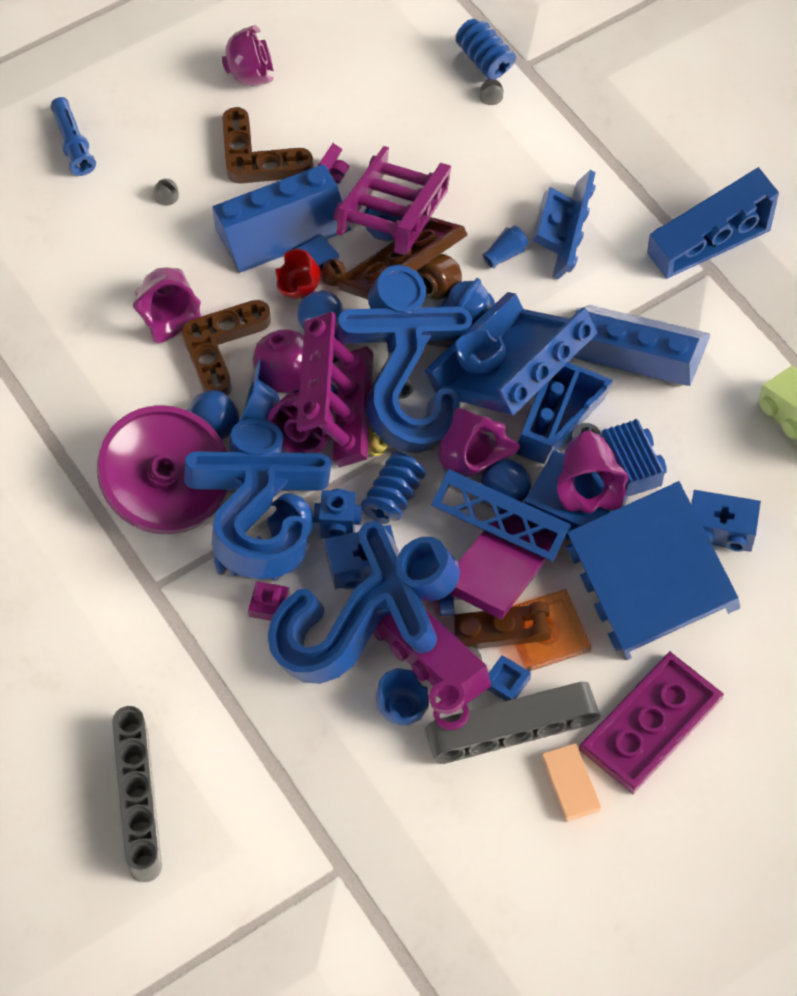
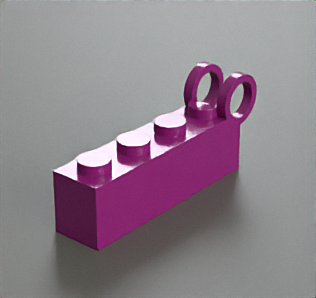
[373,609,491,730]

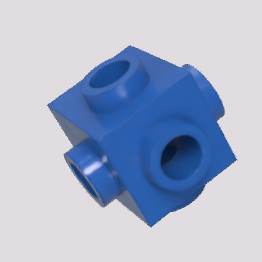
[313,489,362,539]

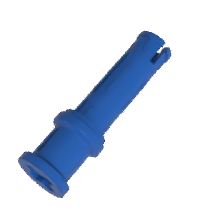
[50,97,96,176]

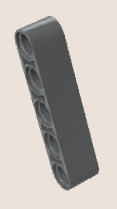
[425,682,601,764]
[112,706,162,882]

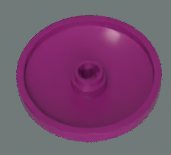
[97,405,227,535]

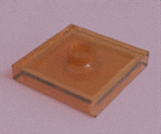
[512,589,592,671]

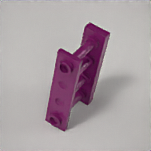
[334,146,451,256]
[296,312,374,468]

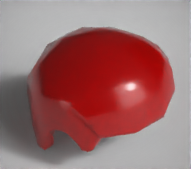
[275,248,321,300]

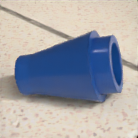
[482,225,529,269]

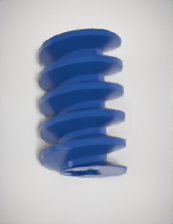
[455,18,516,79]
[361,451,426,524]

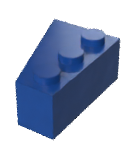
[516,362,613,465]

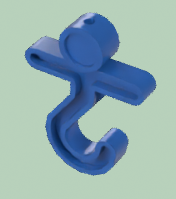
[334,265,472,453]
[184,418,332,579]
[267,521,460,684]

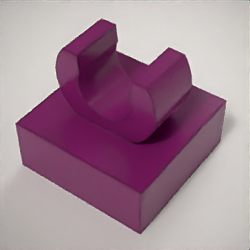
[317,143,350,184]
[248,581,290,621]

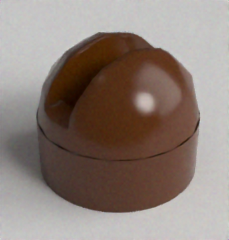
[321,258,346,286]

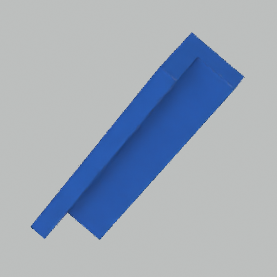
[431,469,573,562]

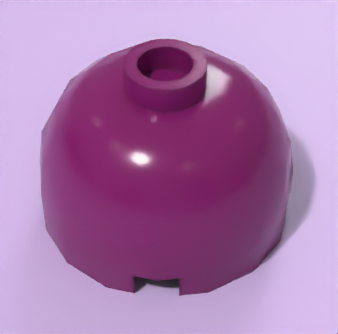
[222,25,274,86]
[252,329,304,393]
[267,392,334,453]

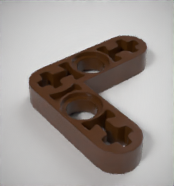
[222,107,314,184]
[182,300,271,396]

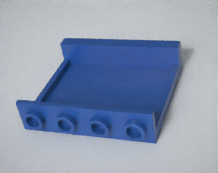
[424,292,597,416]
[566,481,741,660]

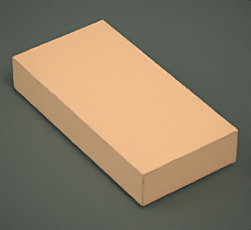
[542,743,601,822]

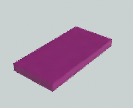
[449,511,556,620]
[579,651,724,795]

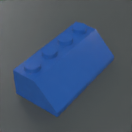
[212,164,351,273]
[573,305,710,386]

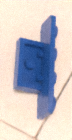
[532,169,596,280]

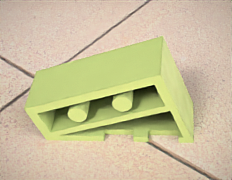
[758,365,797,441]

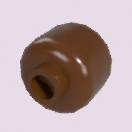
[416,254,462,300]

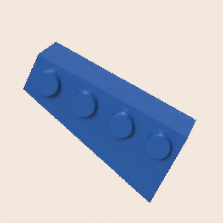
[647,167,779,279]

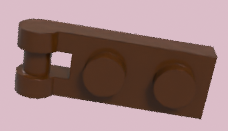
[454,601,551,649]

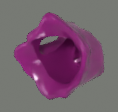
[133,267,201,344]
[439,407,520,477]
[557,431,628,514]

